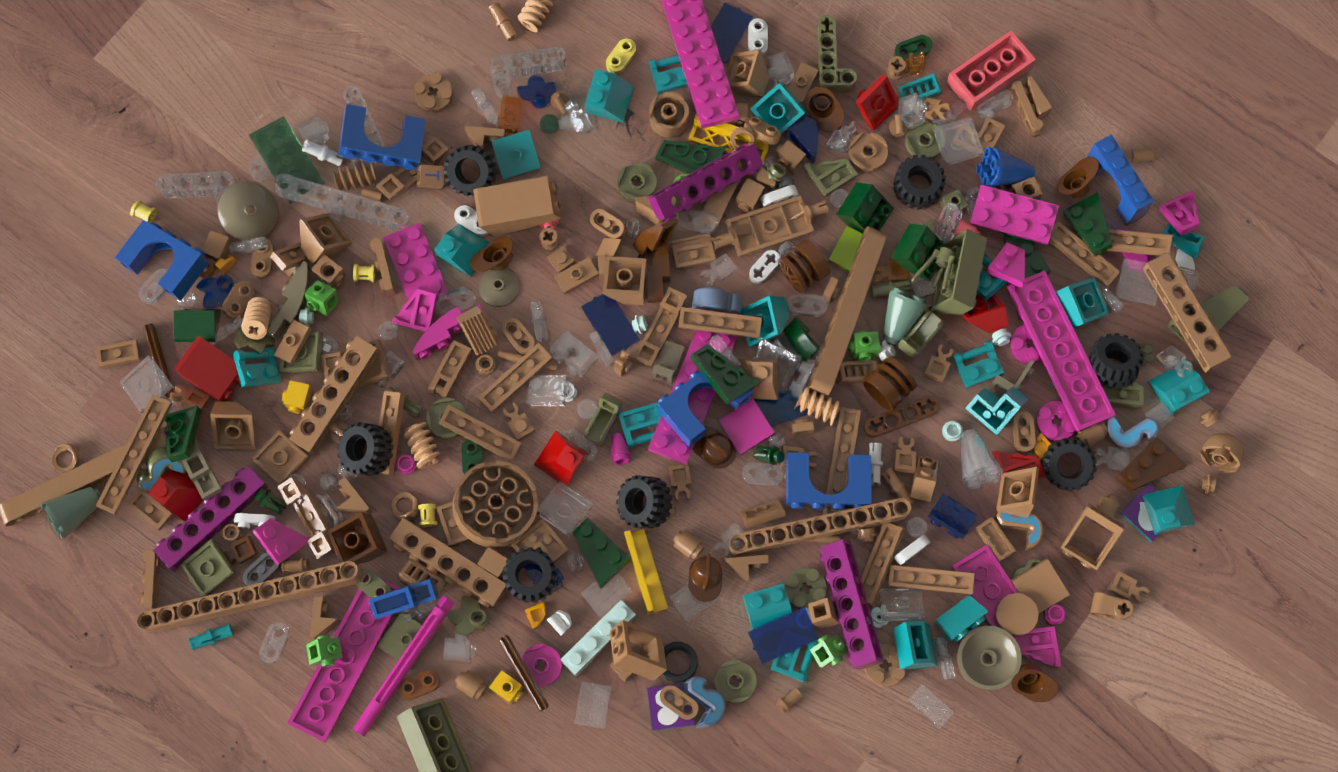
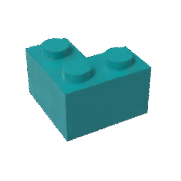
[965,386,1029,435]

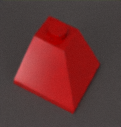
[962,294,1008,333]
[534,431,590,488]
[147,470,203,522]

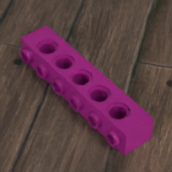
[647,143,764,220]
[153,466,268,572]
[820,539,884,669]

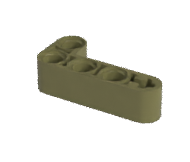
[817,15,857,93]

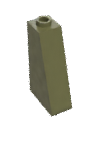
[1167,285,1250,345]

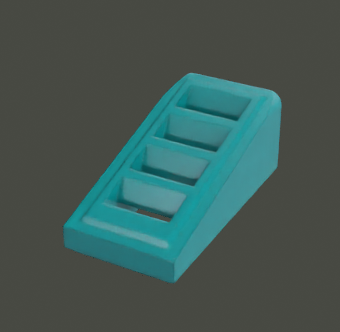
[898,73,942,106]
[1161,224,1206,259]

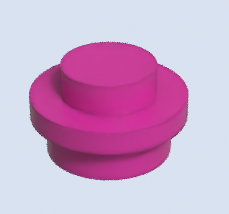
[396,454,417,475]
[1044,604,1066,625]

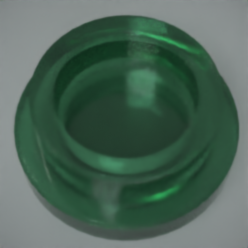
[540,114,559,134]

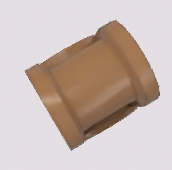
[1090,592,1133,621]

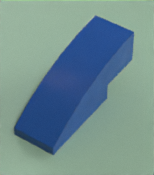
[368,577,439,620]

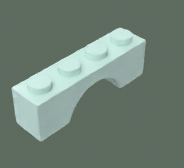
[560,600,636,677]

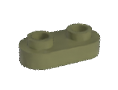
[356,569,392,598]

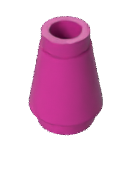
[611,433,631,465]

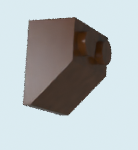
[326,512,387,565]

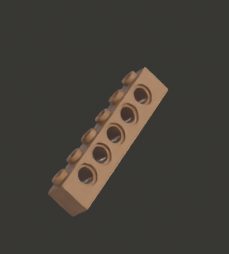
[1143,253,1231,373]
[289,335,381,454]
[389,518,507,608]

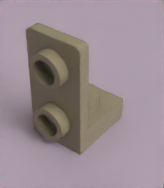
[652,341,684,384]
[990,359,1035,394]

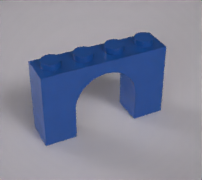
[338,104,425,170]
[1087,134,1154,226]
[115,220,210,301]
[657,370,753,447]
[786,453,871,511]

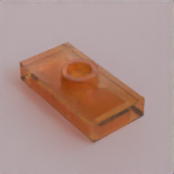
[498,96,522,134]

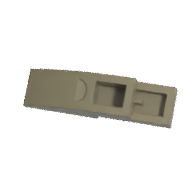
[267,261,311,341]
[182,435,223,501]

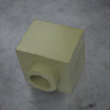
[939,189,968,219]

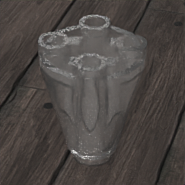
[960,429,1003,490]

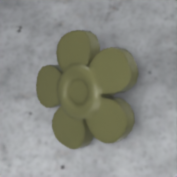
[1138,343,1155,366]

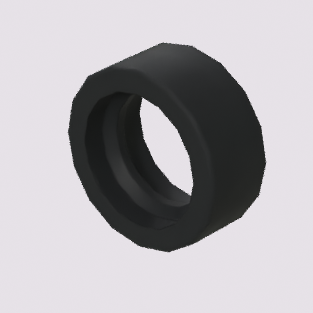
[662,641,698,683]

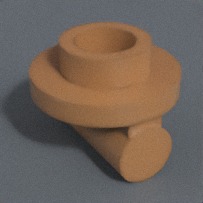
[551,91,570,114]
[889,114,909,137]
[361,186,383,206]
[329,423,348,444]

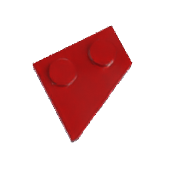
[992,451,1046,479]

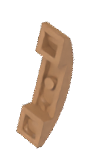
[376,136,449,200]
[698,160,744,231]
[633,287,687,367]
[278,476,334,559]

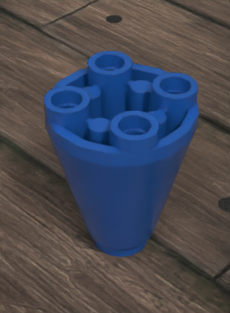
[976,147,1035,187]

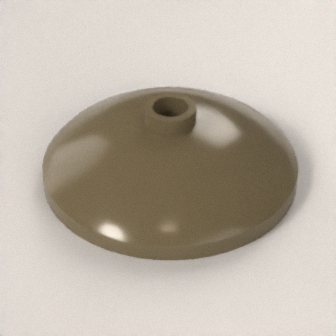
[217,181,278,241]
[957,626,1022,690]

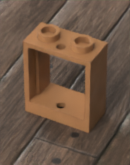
[1061,502,1125,570]
[610,620,667,681]

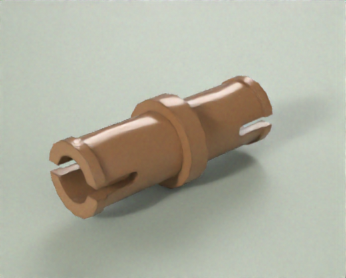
[488,2,518,42]
[881,467,915,508]

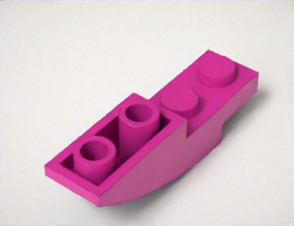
[413,304,483,360]

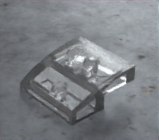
[754,339,801,393]

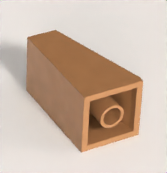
[473,176,562,237]

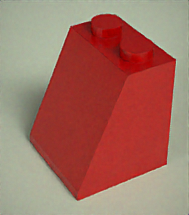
[174,336,241,402]

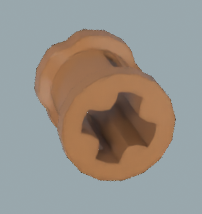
[886,56,906,80]
[540,228,558,251]

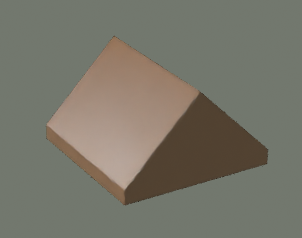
[996,467,1039,518]

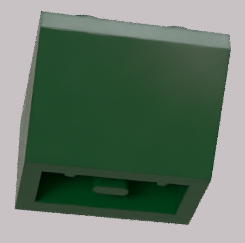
[836,182,894,234]
[891,223,949,282]

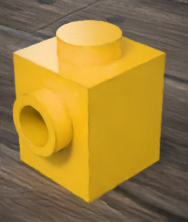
[282,380,313,414]
[489,670,524,704]

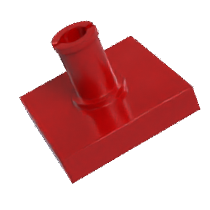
[856,75,900,130]

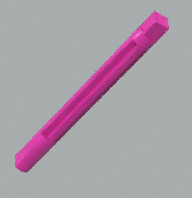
[353,595,454,737]

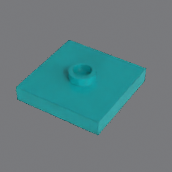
[491,130,541,179]

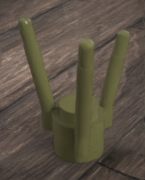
[911,247,955,289]

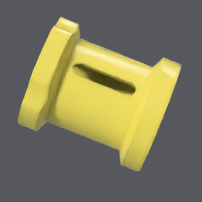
[130,200,158,224]
[353,264,376,283]
[418,504,438,528]

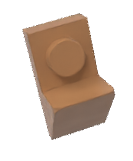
[465,126,506,149]
[596,238,640,258]
[270,243,309,276]
[337,477,372,514]
[723,554,769,581]
[309,596,340,641]

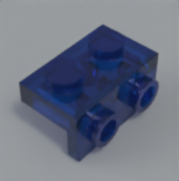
[928,493,978,539]

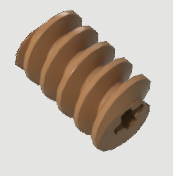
[333,162,377,193]

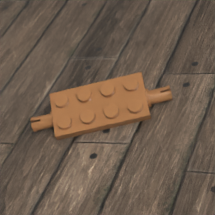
[711,195,829,258]

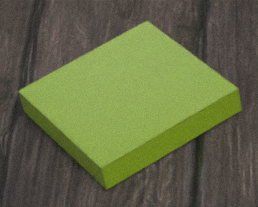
[828,226,863,272]

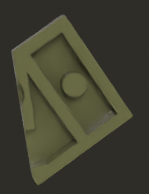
[803,158,858,197]
[1101,382,1144,409]

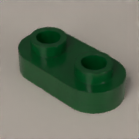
[894,35,932,62]
[461,439,483,474]

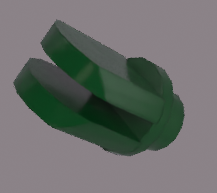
[753,445,785,465]
[255,488,287,515]

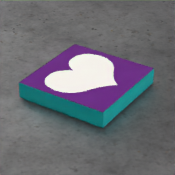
[1120,484,1159,543]
[647,683,694,731]

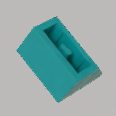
[934,595,988,643]
[893,621,938,669]

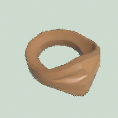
[730,127,756,149]
[51,443,80,472]
[391,492,418,521]

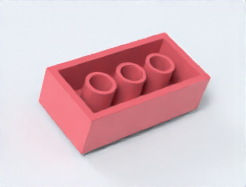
[947,30,1036,112]

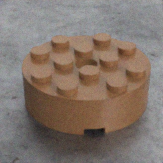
[452,461,538,548]

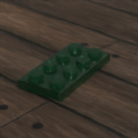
[249,116,325,204]

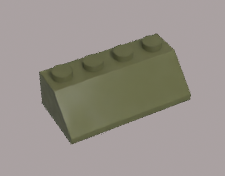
[931,229,987,315]
[396,698,473,772]

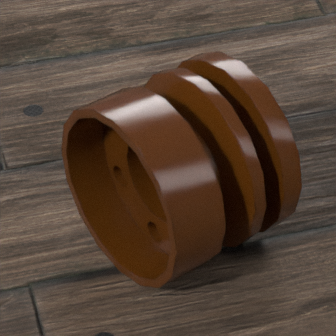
[777,240,830,294]
[862,356,917,411]

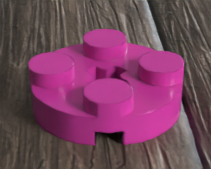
[1010,325,1042,364]
[1036,401,1076,442]
[522,644,562,687]

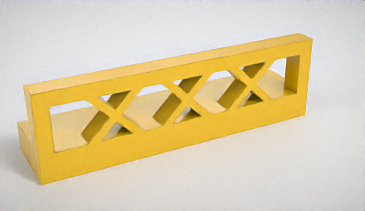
[688,114,770,163]
[624,529,668,615]

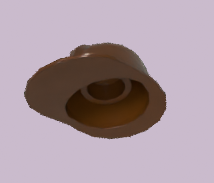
[804,87,844,131]
[1057,157,1099,198]
[470,237,514,272]
[693,426,736,469]
[688,554,722,602]
[1011,663,1058,702]

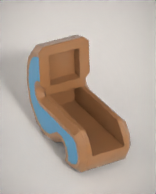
[995,512,1044,551]

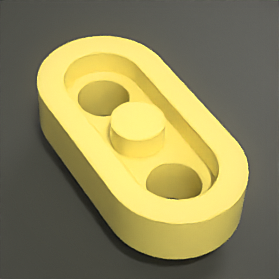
[606,38,636,75]

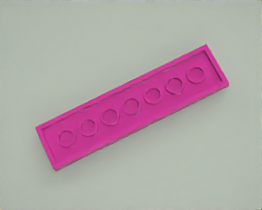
[661,0,740,129]
[1007,271,1116,432]
[648,309,738,465]
[287,576,400,743]

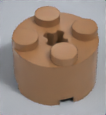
[649,92,689,138]

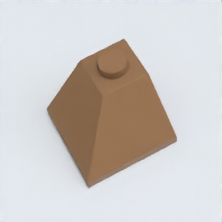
[726,50,769,97]
[299,213,352,265]
[603,256,646,305]
[737,357,778,400]
[210,401,256,450]

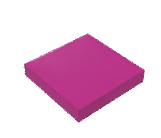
[719,399,775,456]

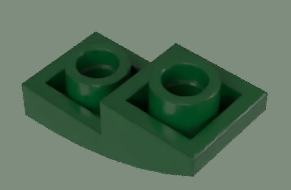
[784,316,820,362]

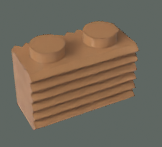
[456,306,498,356]

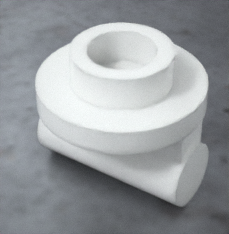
[547,610,572,636]

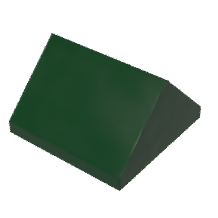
[173,309,221,342]

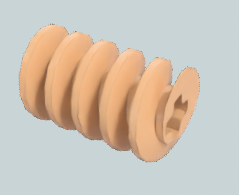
[518,0,556,32]
[242,297,272,340]
[794,386,840,426]
[404,422,440,469]

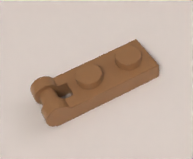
[1010,81,1043,137]
[370,238,396,296]
[428,340,472,398]
[141,549,160,610]

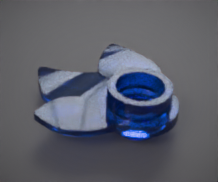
[517,75,556,109]
[196,275,235,308]

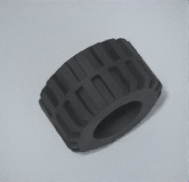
[444,144,497,196]
[893,155,946,210]
[1089,333,1144,389]
[337,422,394,476]
[1042,438,1097,491]
[616,475,673,528]
[503,547,558,603]

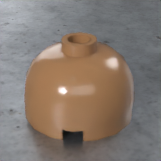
[1200,433,1244,473]

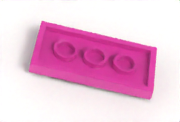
[970,185,1059,245]
[383,223,449,301]
[951,545,1019,628]

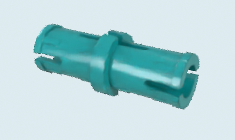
[189,623,234,651]

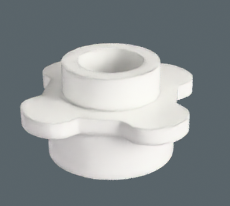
[879,340,896,361]

